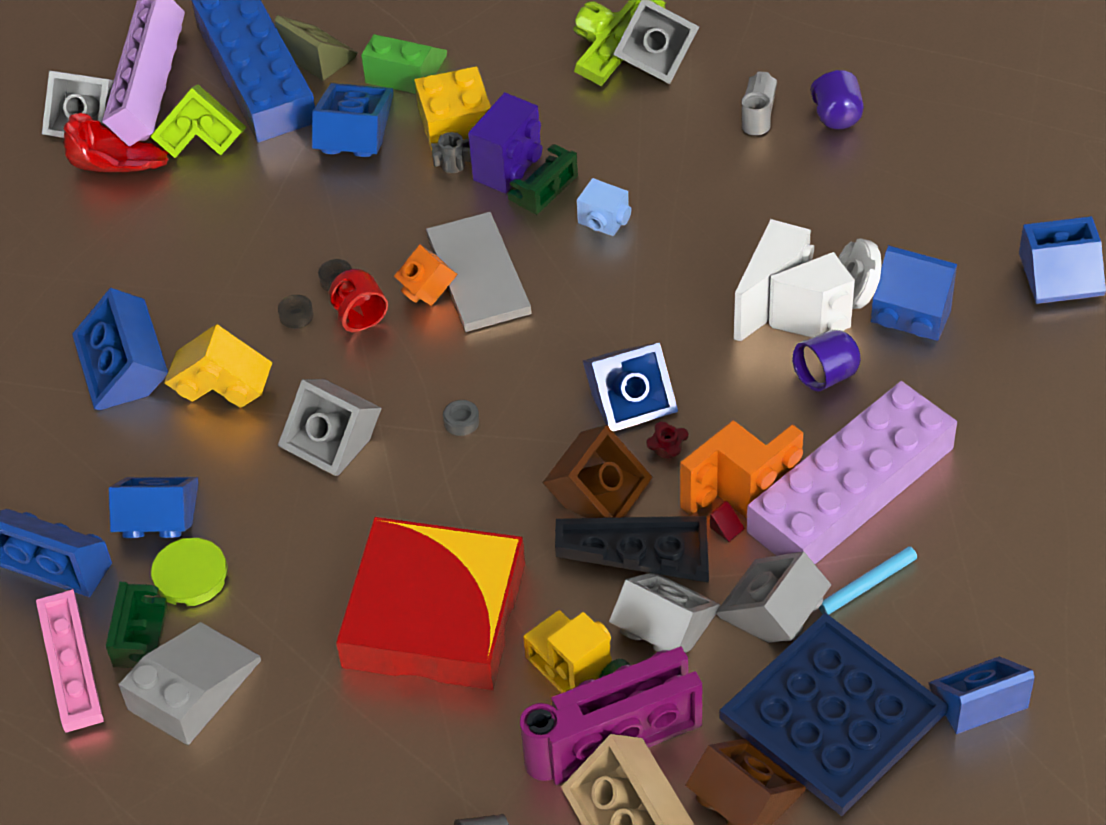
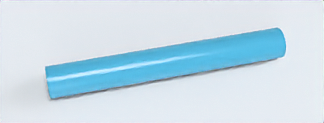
[819,546,917,615]

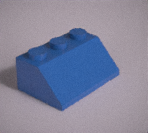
[72,288,168,410]
[0,509,112,598]

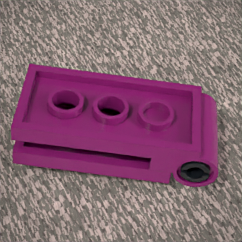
[520,646,702,785]

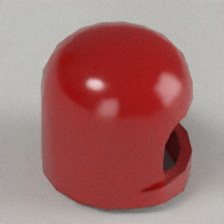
[329,269,388,332]

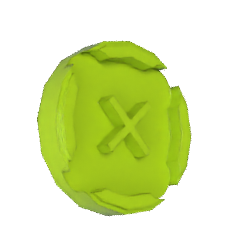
[151,537,228,606]

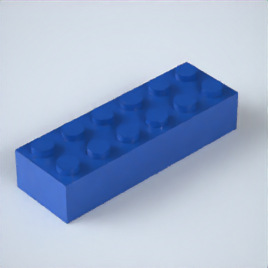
[191,0,315,143]

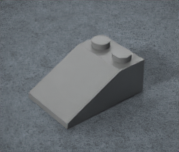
[118,622,261,745]

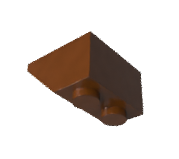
[542,424,653,518]
[685,738,807,825]

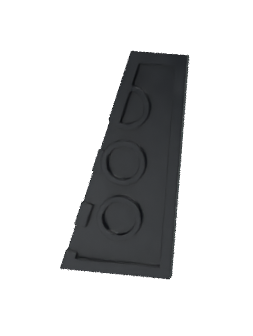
[555,516,709,583]

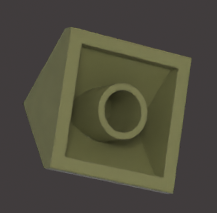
[274,15,358,81]

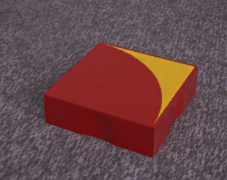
[336,517,525,690]

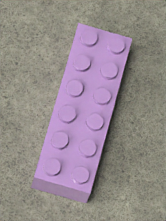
[747,381,957,564]

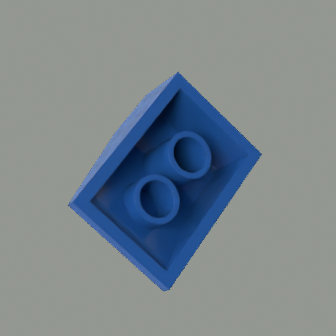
[312,83,393,157]

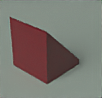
[710,500,745,542]

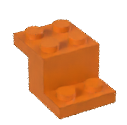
[680,420,803,518]

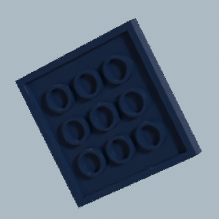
[719,613,948,816]

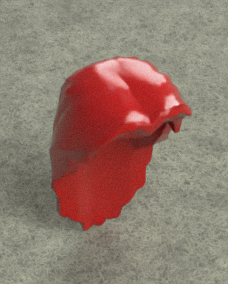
[63,113,168,173]

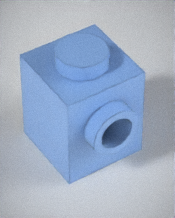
[577,178,631,236]

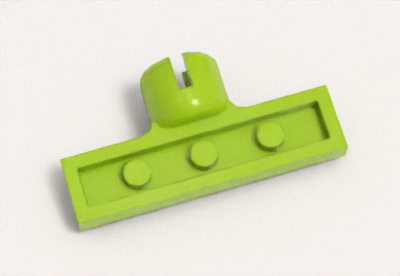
[573,0,666,86]

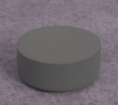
[443,400,480,436]

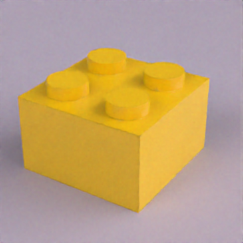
[414,66,491,151]

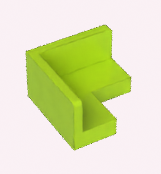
[150,84,247,158]

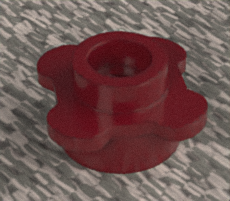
[646,422,689,458]

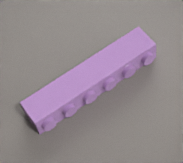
[102,0,185,146]

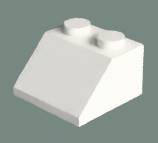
[769,252,855,338]

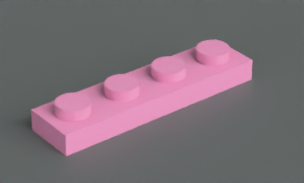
[36,590,104,733]

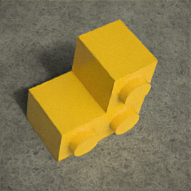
[164,324,272,408]
[523,610,612,693]

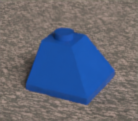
[583,342,678,431]

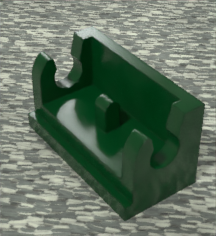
[508,144,578,215]
[106,582,168,668]

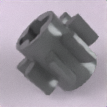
[431,132,471,173]

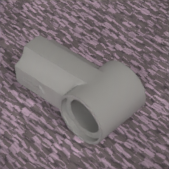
[742,71,777,135]

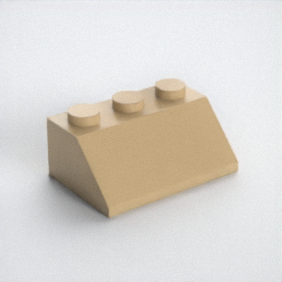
[561,734,694,825]

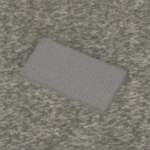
[426,212,532,332]

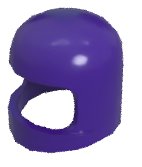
[810,70,864,130]
[792,330,861,392]

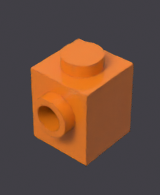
[394,244,458,306]

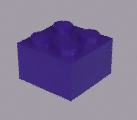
[468,92,543,194]

